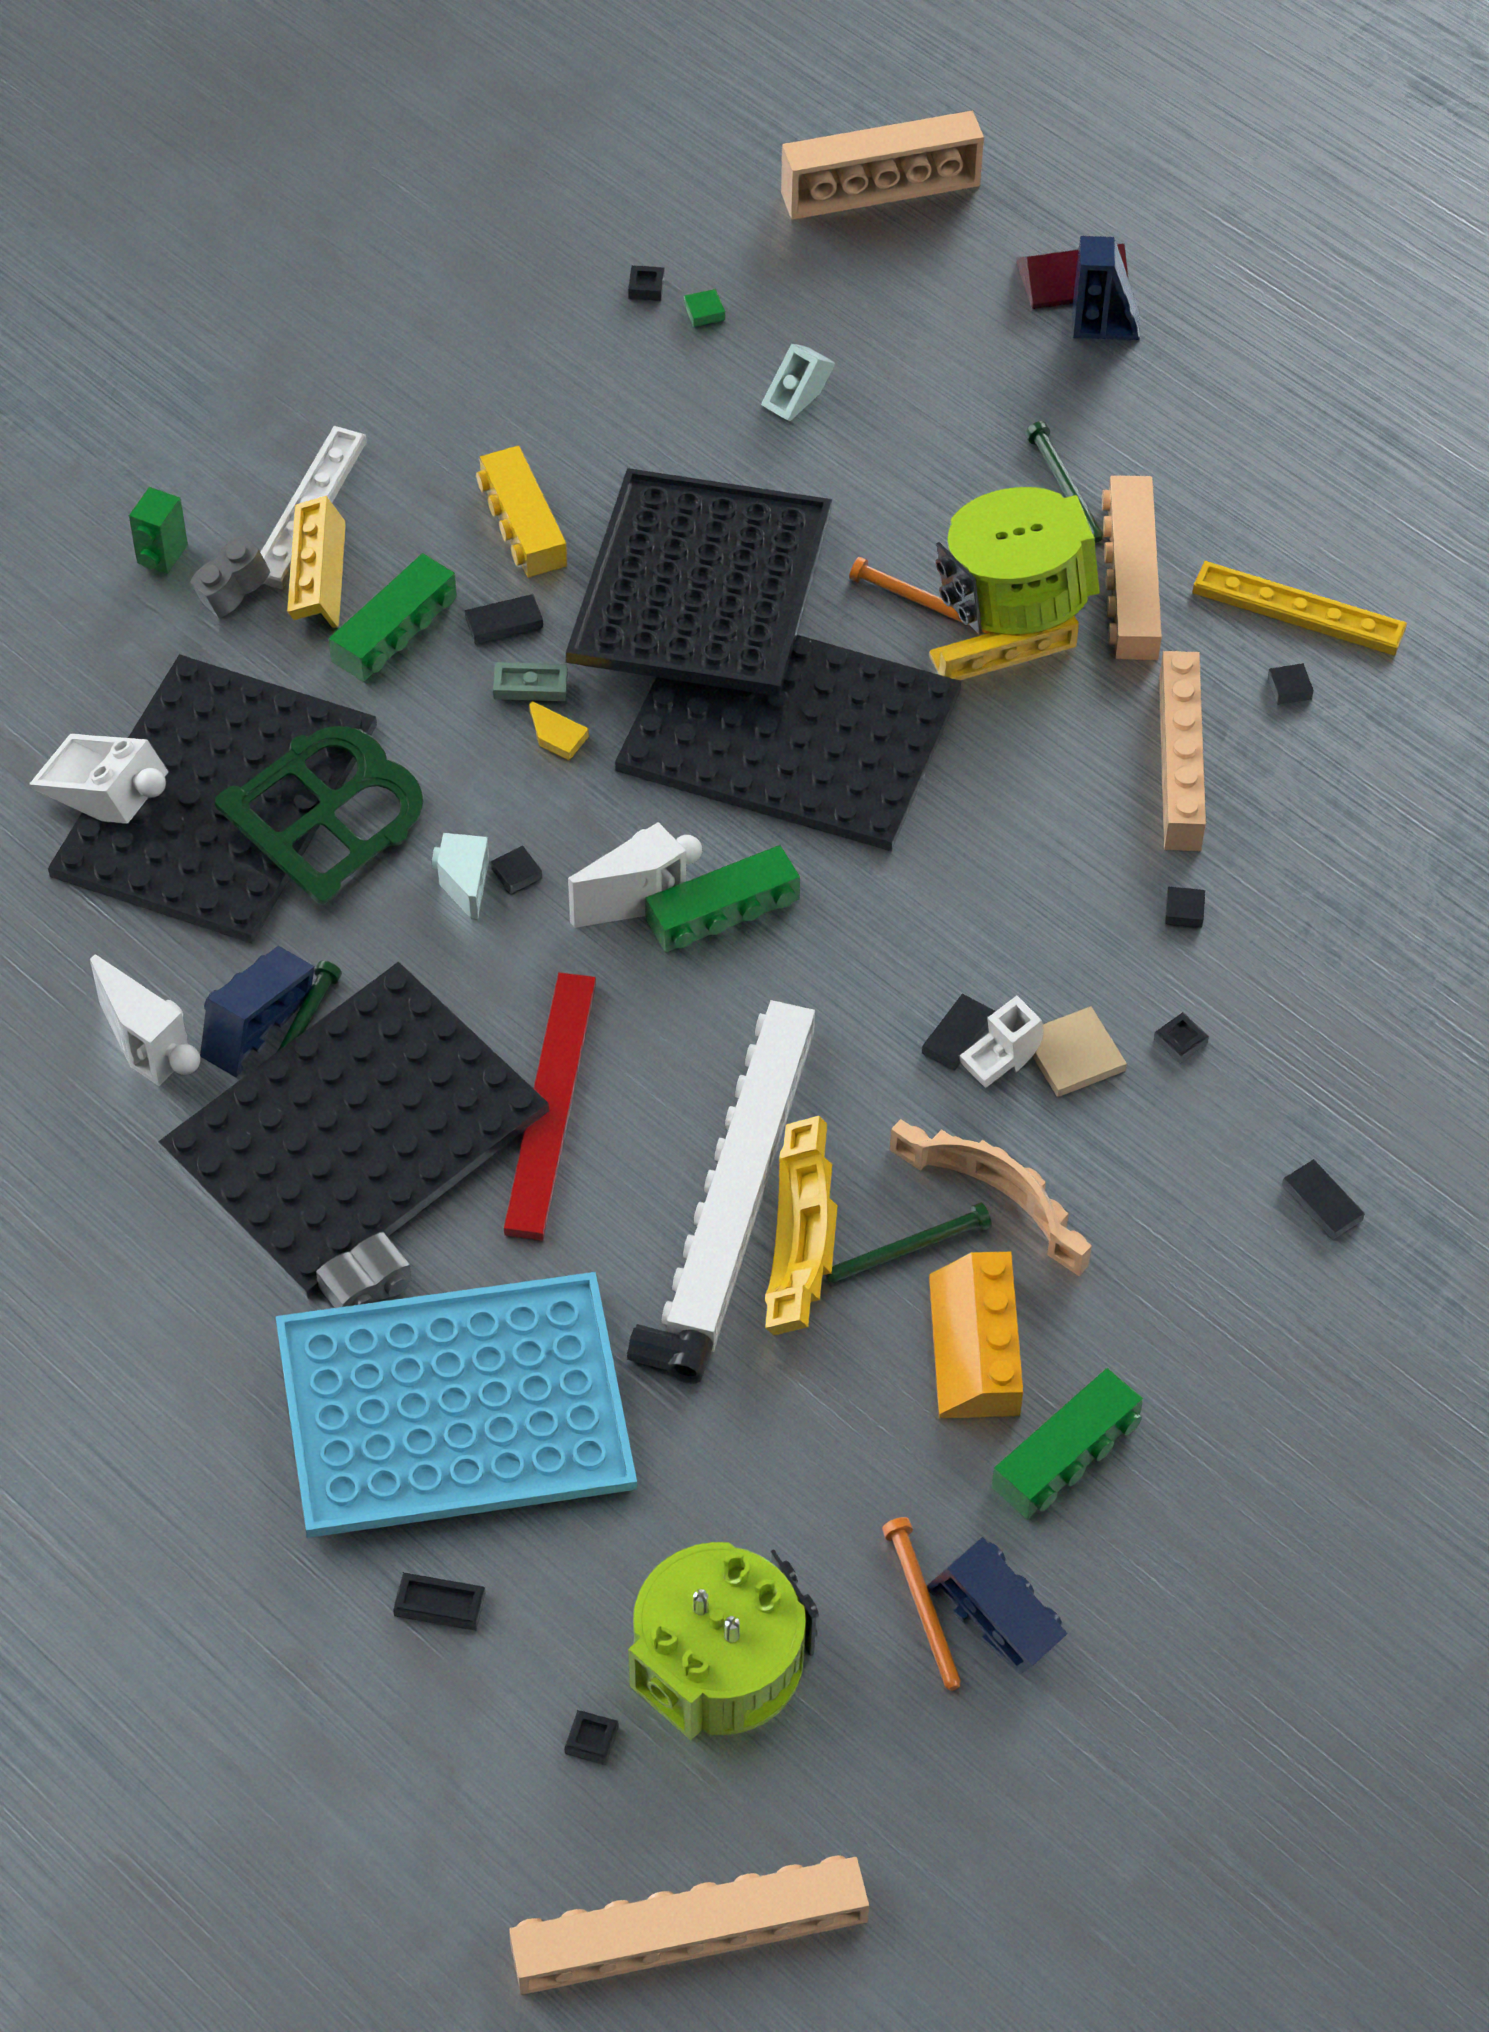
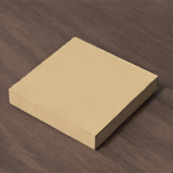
[1033,1006,1127,1098]

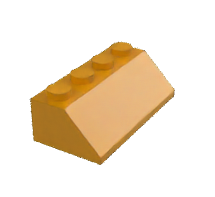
[929,1251,1023,1418]

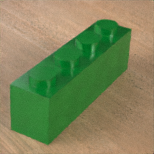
[328,553,457,682]
[645,845,800,953]
[991,1368,1143,1519]

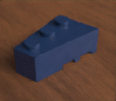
[1072,236,1140,340]
[200,945,315,1078]
[927,1537,1068,1675]

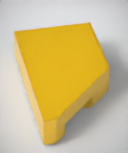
[530,701,589,761]

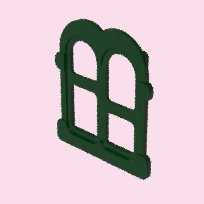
[214,726,423,904]

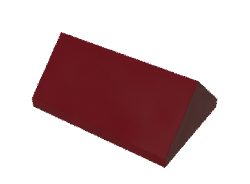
[1017,243,1129,309]

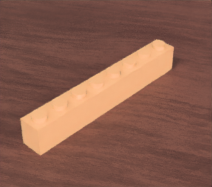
[509,1856,869,1995]

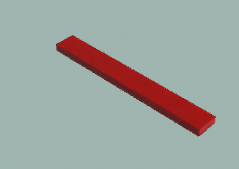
[504,972,596,1241]

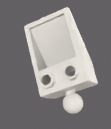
[29,734,168,824]
[568,822,702,928]
[90,954,200,1086]

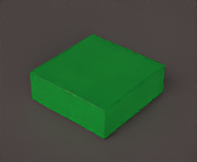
[684,289,725,327]

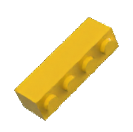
[476,445,567,578]

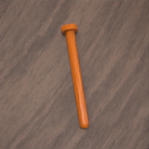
[849,556,991,634]
[882,1517,961,1691]

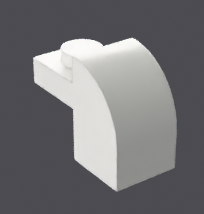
[960,995,1043,1088]

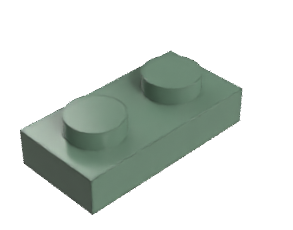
[493,662,568,701]

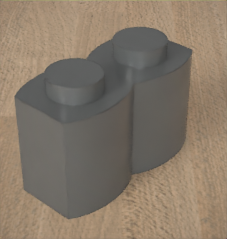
[190,535,270,618]
[316,1232,411,1308]

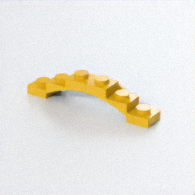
[765,1116,838,1335]

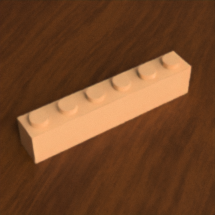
[1102,475,1162,660]
[1159,651,1206,851]

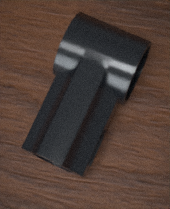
[627,1324,714,1384]

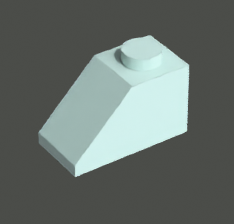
[761,344,836,421]
[432,833,489,919]

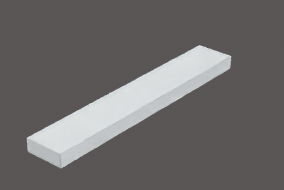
[260,426,366,590]

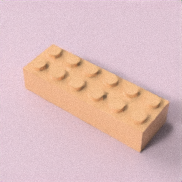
[781,110,984,220]

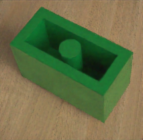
[129,487,188,574]

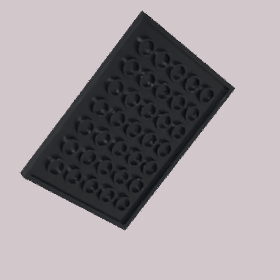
[566,468,832,697]
[615,635,962,852]
[48,654,377,944]
[158,961,549,1299]

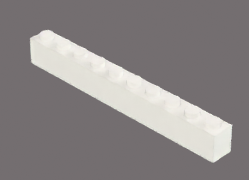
[661,1000,815,1352]

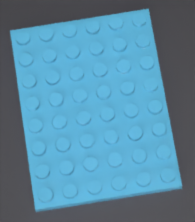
[275,1272,637,1538]

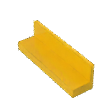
[287,495,346,629]
[929,615,1079,680]

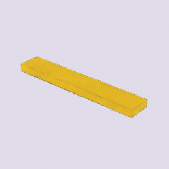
[1192,561,1407,656]

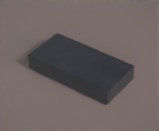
[465,594,544,644]
[922,993,995,1071]
[1282,1159,1365,1240]
[393,1572,486,1631]

